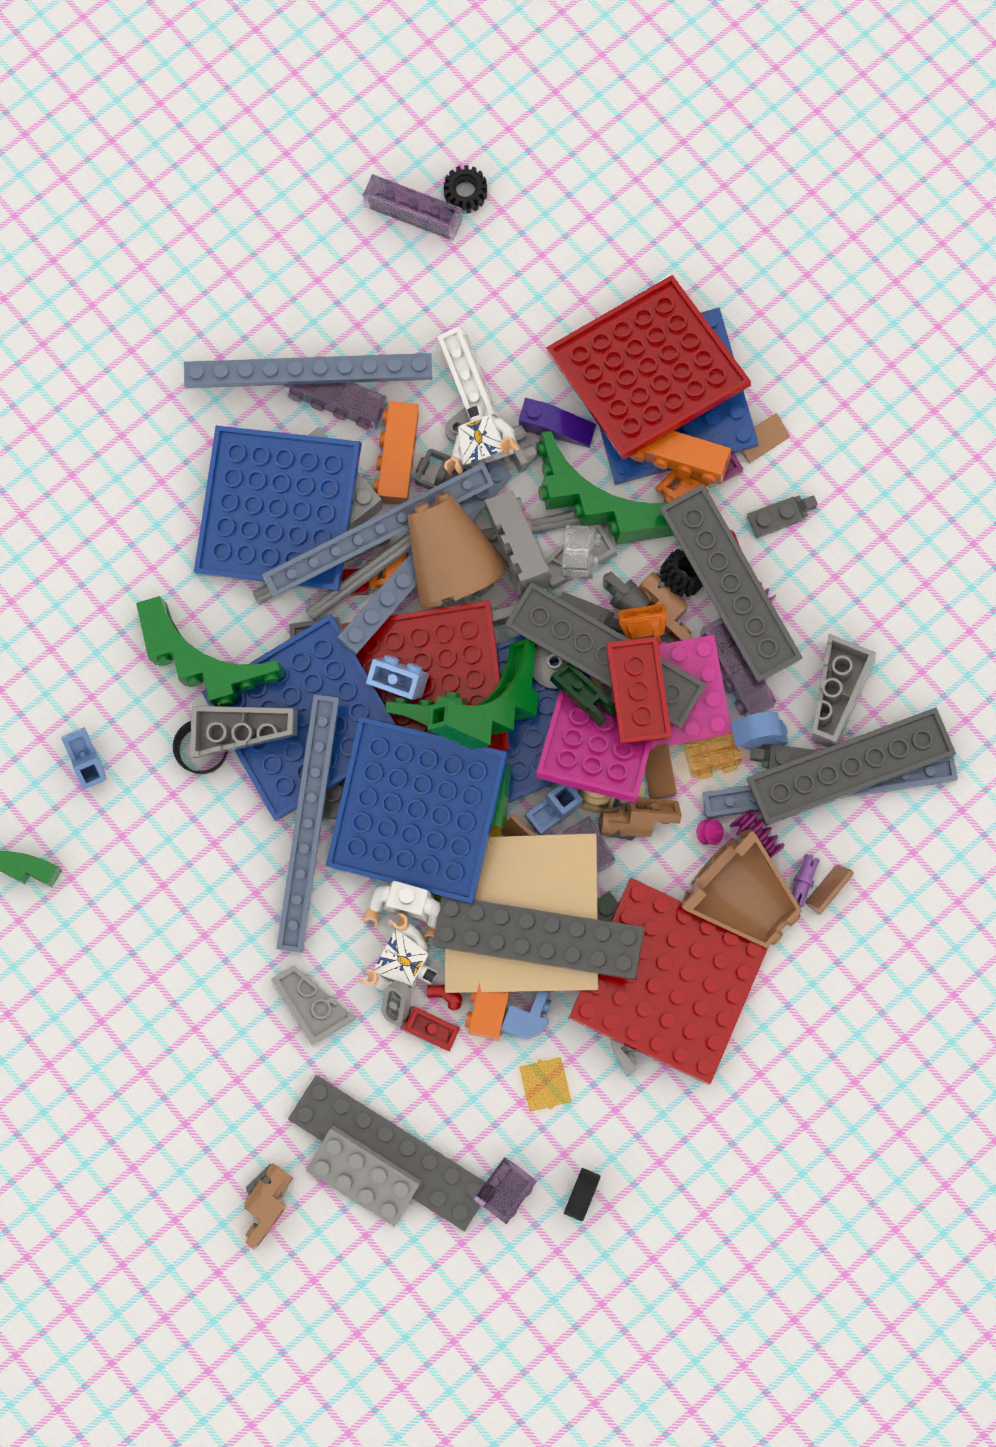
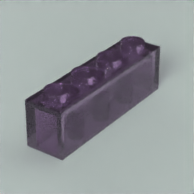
[363,174,463,241]
[284,383,387,430]
[699,618,776,716]

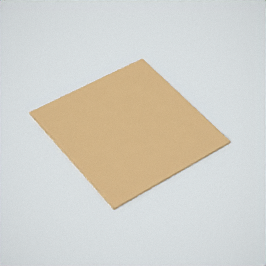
[445,834,598,993]

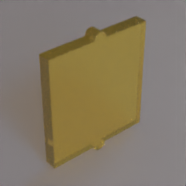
[519,1057,572,1112]

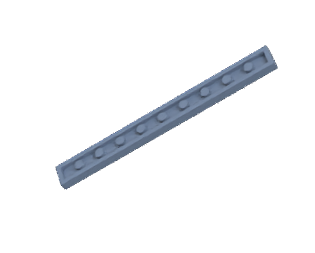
[184,353,432,388]
[336,460,512,656]
[262,462,495,597]
[277,694,340,953]
[702,756,958,819]

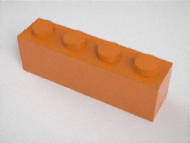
[373,401,419,505]
[630,431,731,484]
[464,983,510,1041]

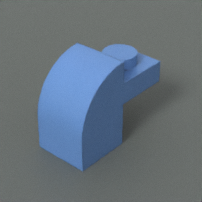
[730,712,789,750]
[61,727,107,790]
[525,784,583,835]
[501,991,551,1039]

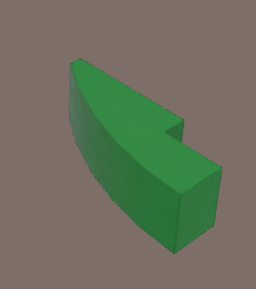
[0,851,62,888]

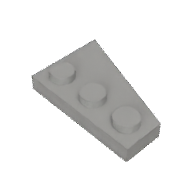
[545,524,617,590]
[271,966,357,1046]

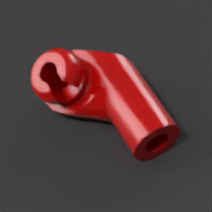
[427,984,463,1010]

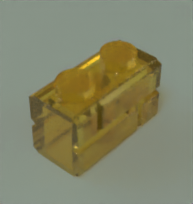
[684,733,742,780]

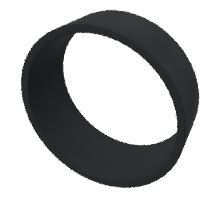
[173,721,228,774]

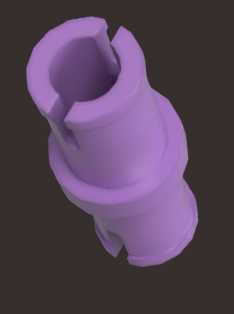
[792,854,820,908]

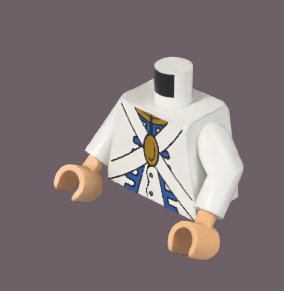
[444,406,519,476]
[363,881,440,942]
[358,911,438,991]

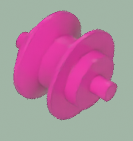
[696,819,723,845]

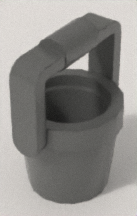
[415,449,467,490]
[603,571,651,610]

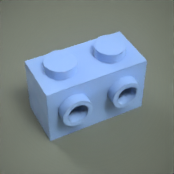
[366,655,429,700]

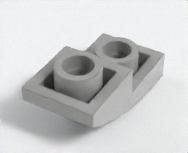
[609,1038,637,1077]

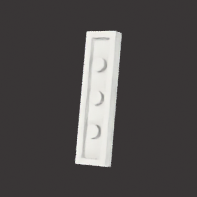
[437,326,501,419]

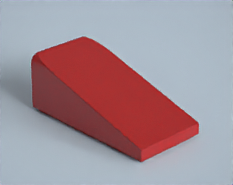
[400,1006,460,1052]

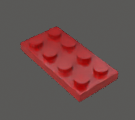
[606,637,672,745]

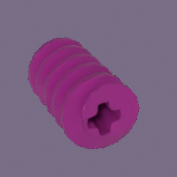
[729,808,785,858]

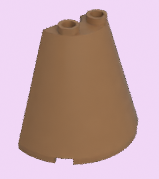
[407,491,509,608]
[681,830,802,948]

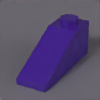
[519,398,596,448]

